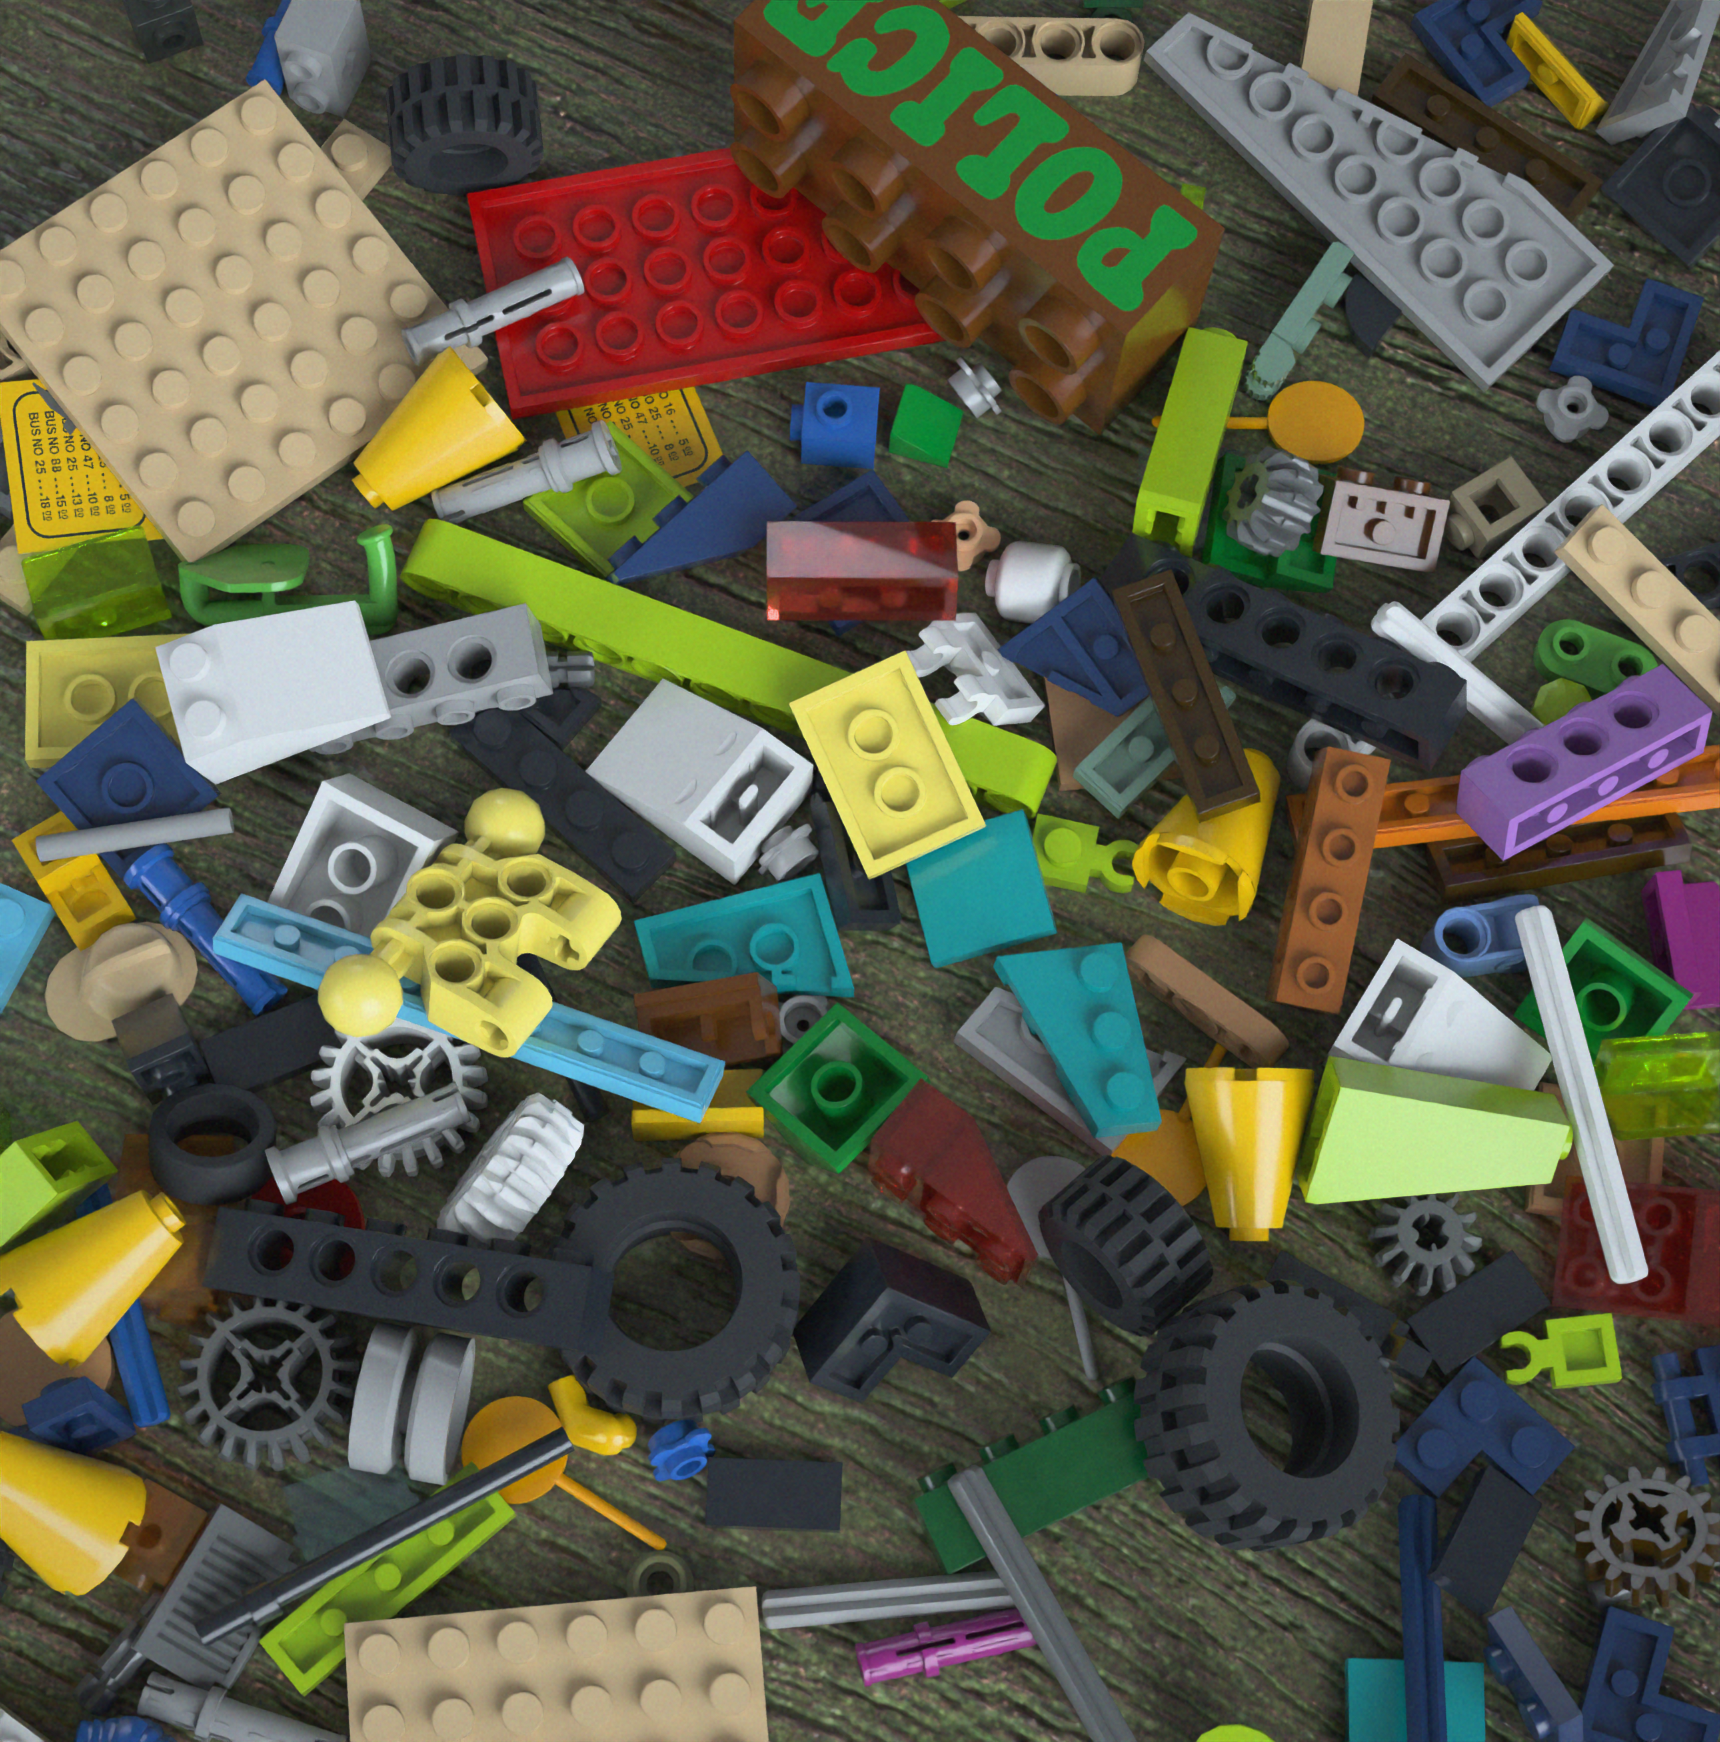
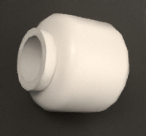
[985,541,1081,624]

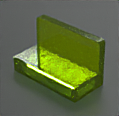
[21,525,172,640]
[1594,1031,1720,1141]

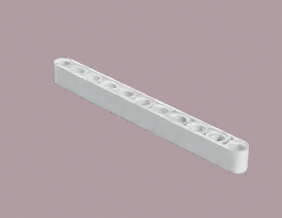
[1286,351,1720,792]

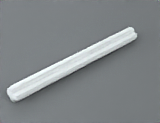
[1515,905,1648,1284]

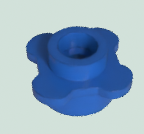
[648,1420,716,1481]

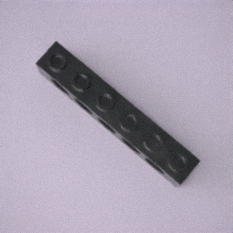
[1100,532,1467,772]
[202,1198,615,1356]

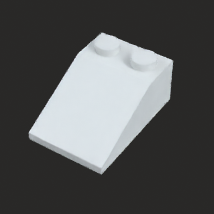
[155,600,391,785]
[268,773,459,991]

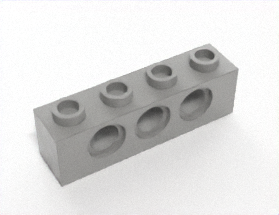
[309,603,553,754]

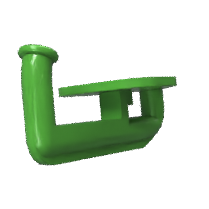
[178,524,399,635]

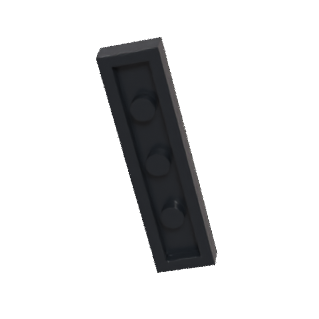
[449,707,677,904]

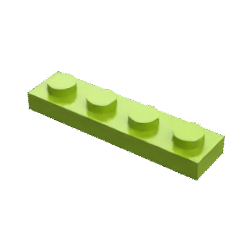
[258,1461,516,1697]

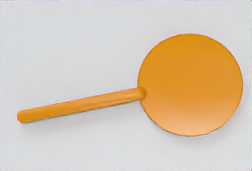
[1152,381,1364,464]
[1111,1042,1227,1207]
[461,1396,666,1550]

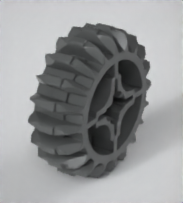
[177,1295,361,1471]

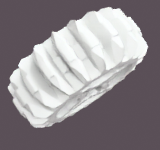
[310,1018,488,1177]
[437,1092,584,1250]

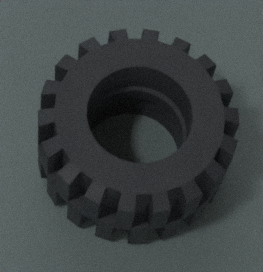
[386,54,544,196]
[1038,1155,1213,1337]

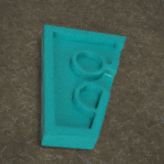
[634,873,854,997]
[993,942,1162,1138]

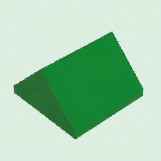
[1513,917,1694,1092]
[746,1002,930,1174]

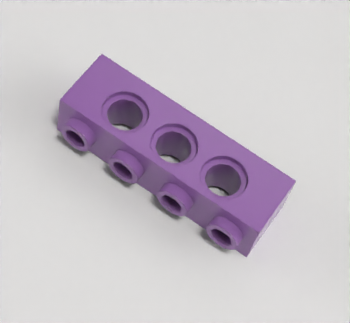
[1456,664,1712,861]

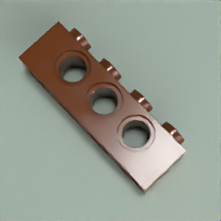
[1265,746,1391,1014]

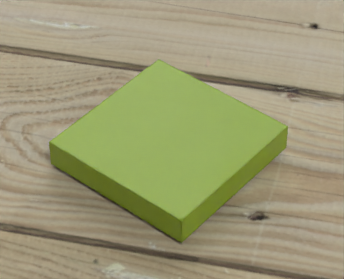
[523,421,694,580]

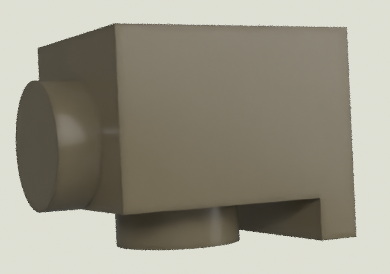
[1444,456,1547,559]

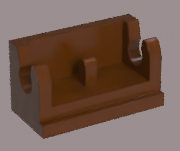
[633,972,783,1066]

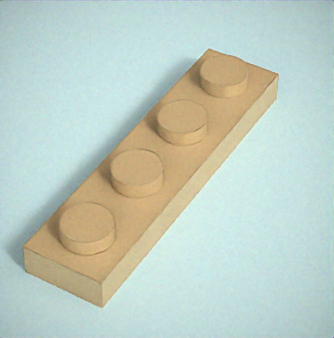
[1554,504,1720,718]

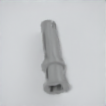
[431,420,622,524]
[265,1082,471,1205]

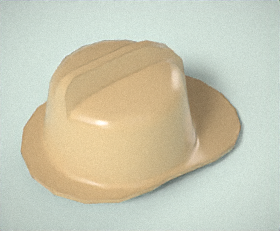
[45,921,198,1042]

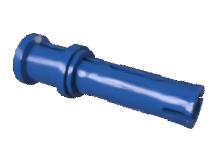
[123,843,288,1017]

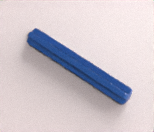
[75,1182,171,1428]

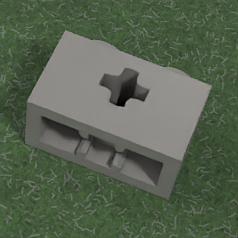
[274,0,372,118]

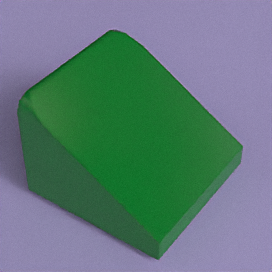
[889,383,964,468]

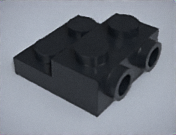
[1601,103,1720,271]

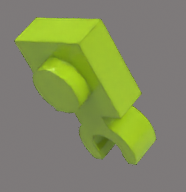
[1032,813,1139,893]
[1498,1313,1622,1389]

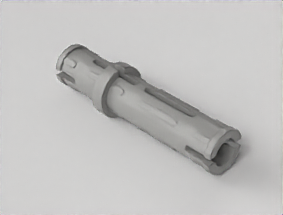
[401,256,584,366]
[137,1671,349,1742]

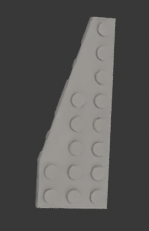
[1144,12,1614,392]

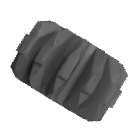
[1222,447,1324,557]
[1367,1192,1482,1296]

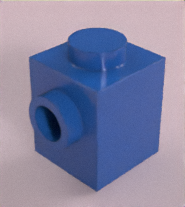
[790,382,880,469]

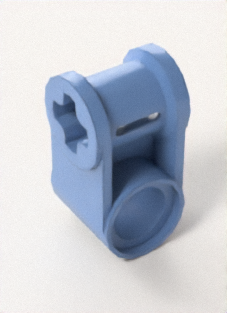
[1420,894,1539,978]

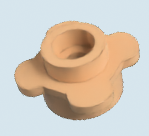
[927,501,1001,571]

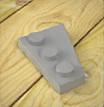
[1595,0,1720,146]
[953,987,1187,1156]

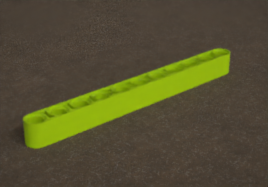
[400,519,1058,819]

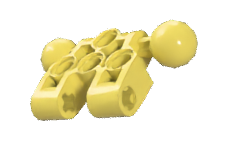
[318,788,622,1058]

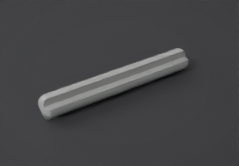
[761,1570,1016,1629]

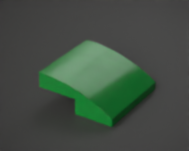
[1201,453,1337,593]

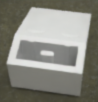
[585,679,813,885]
[1322,938,1552,1091]

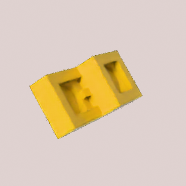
[12,811,137,952]

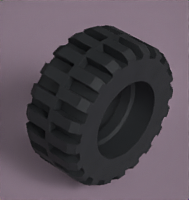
[543,1158,800,1425]
[1134,1279,1400,1552]

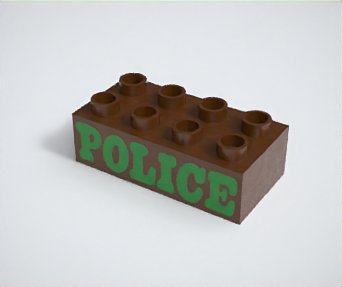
[730,0,1225,435]

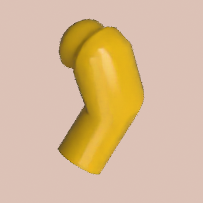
[548,1374,637,1456]

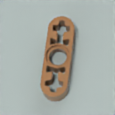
[1125,934,1290,1069]

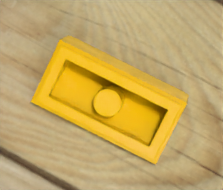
[1506,12,1610,131]

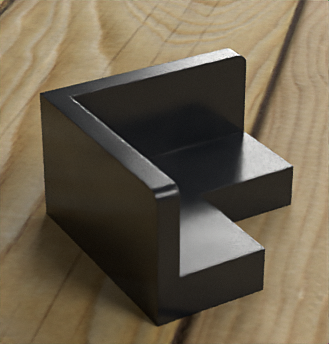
[793,1237,991,1403]

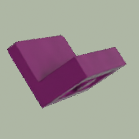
[1641,870,1720,1010]

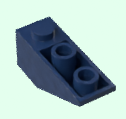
[603,450,797,586]

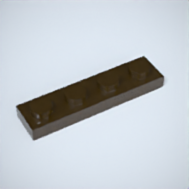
[1371,53,1603,225]
[1111,569,1261,823]
[1426,812,1692,904]

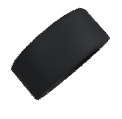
[148,1083,276,1206]

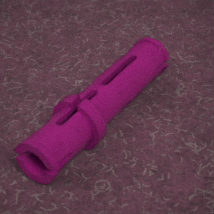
[855,1607,1037,1687]

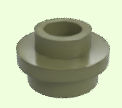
[626,1550,694,1598]

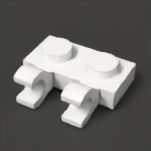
[906,613,1045,726]

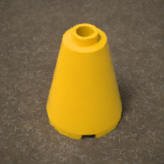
[352,346,527,511]
[1132,748,1280,926]
[1184,1067,1316,1241]
[0,1189,186,1370]
[0,1431,147,1596]

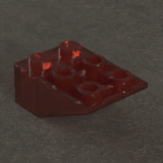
[868,1078,1038,1289]
[1552,1175,1720,1330]

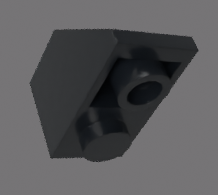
[111,993,213,1105]

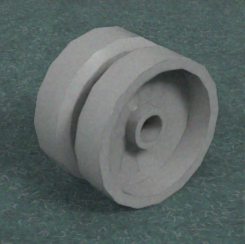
[348,1322,475,1485]

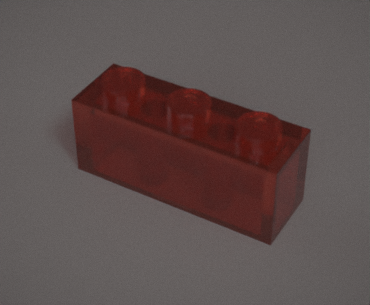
[767,521,958,621]

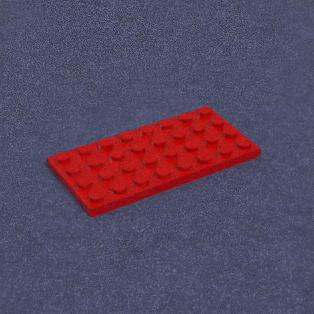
[467,147,947,420]

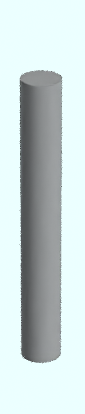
[36,807,234,862]

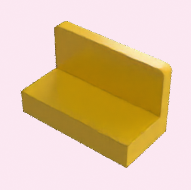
[631,1069,764,1141]

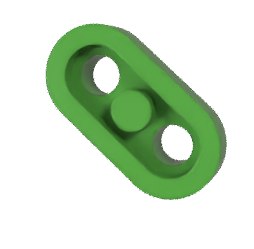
[1533,619,1658,699]

